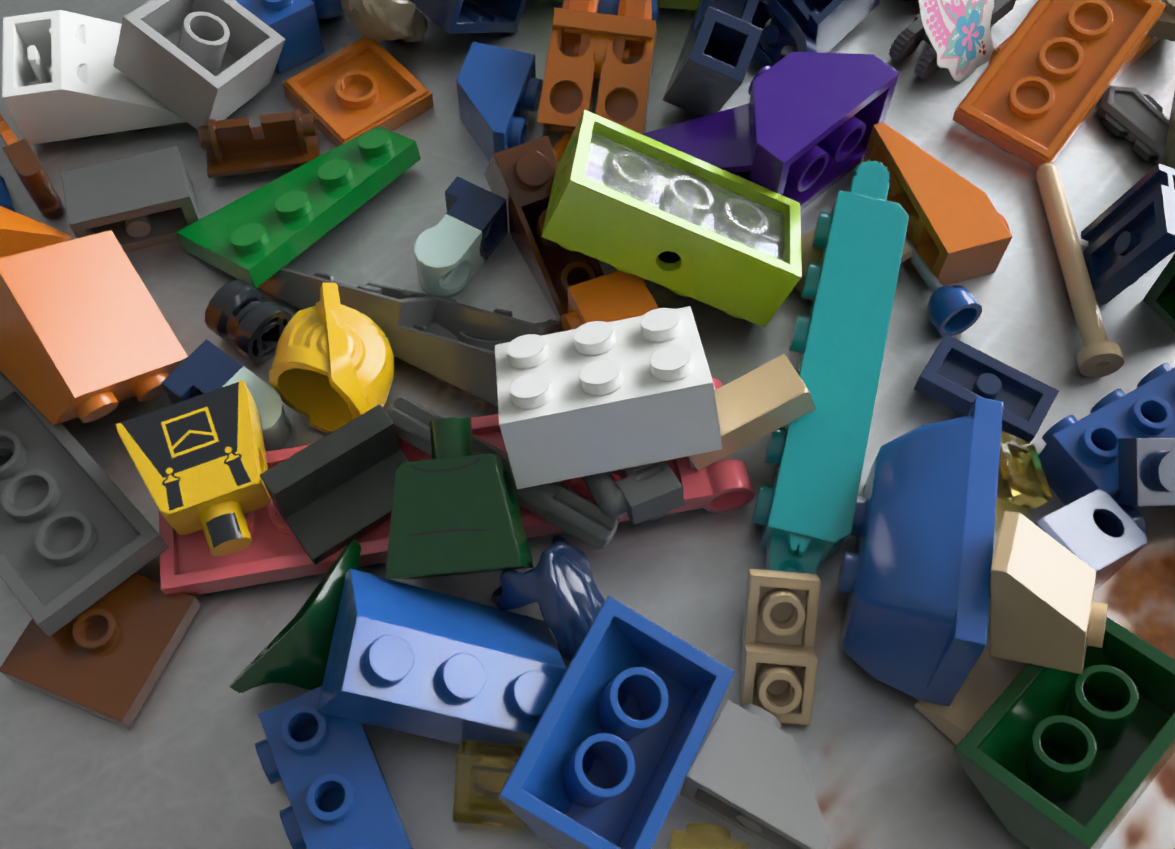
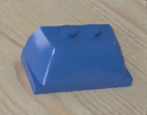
[837,397,1003,706]

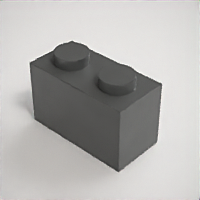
[60,145,201,253]

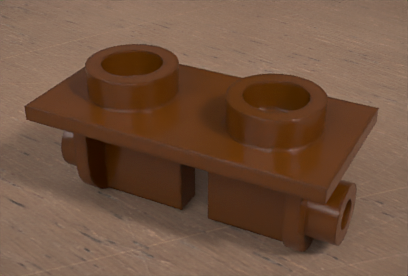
[198,109,320,178]

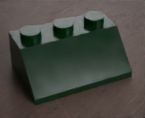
[953,617,1175,849]

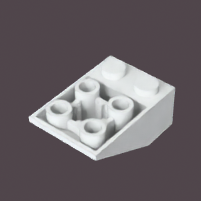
[2,10,186,145]

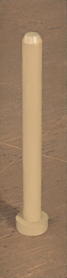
[1036,163,1124,378]

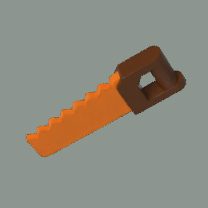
[0,114,65,219]

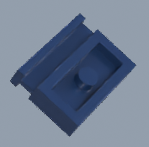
[1081,163,1175,305]

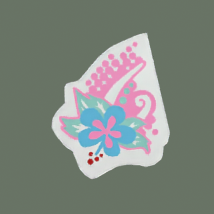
[918,0,994,83]

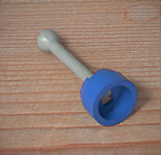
[905,231,982,336]

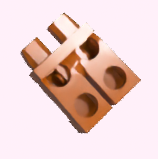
[537,0,657,134]

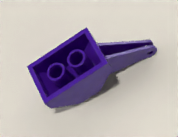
[642,52,900,212]

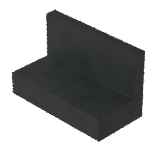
[260,404,410,565]

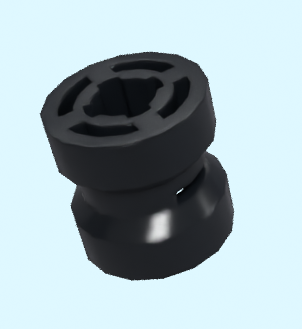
[205,280,292,363]

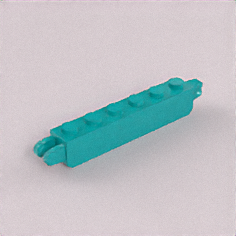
[752,159,909,574]

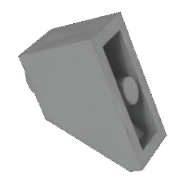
[680,700,830,849]

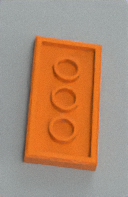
[952,0,1167,168]

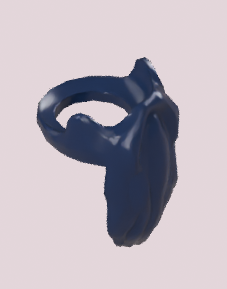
[490,535,605,662]

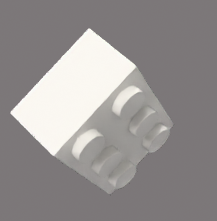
[495,306,723,489]

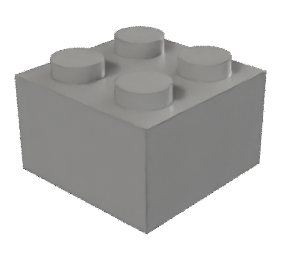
[113,0,285,130]

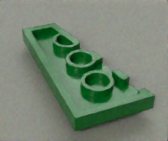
[175,126,421,288]

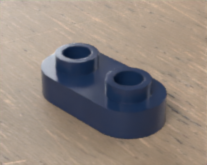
[751,0,817,68]

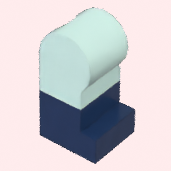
[414,176,508,296]
[161,339,291,452]

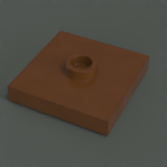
[0,573,201,729]

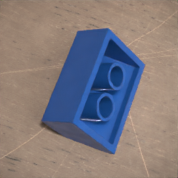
[317,569,567,758]
[497,595,735,849]

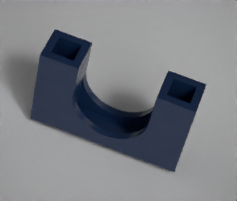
[662,0,763,117]

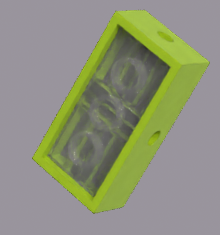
[541,109,802,327]

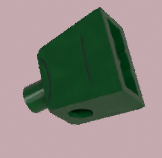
[386,417,533,580]

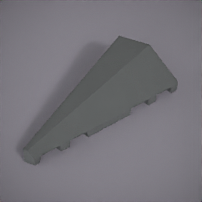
[257,267,564,406]

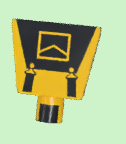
[116,380,272,556]

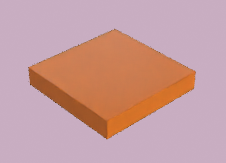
[282,37,434,147]

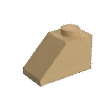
[990,511,1108,674]

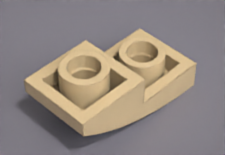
[739,568,821,725]

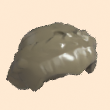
[340,0,428,43]

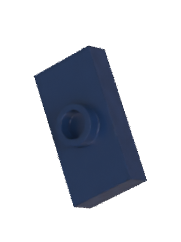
[914,334,1059,448]

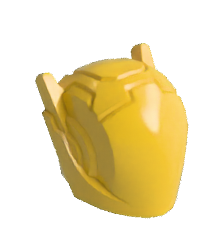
[269,283,394,434]

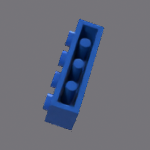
[1032,363,1175,506]
[255,686,413,849]

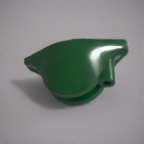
[229,539,361,693]

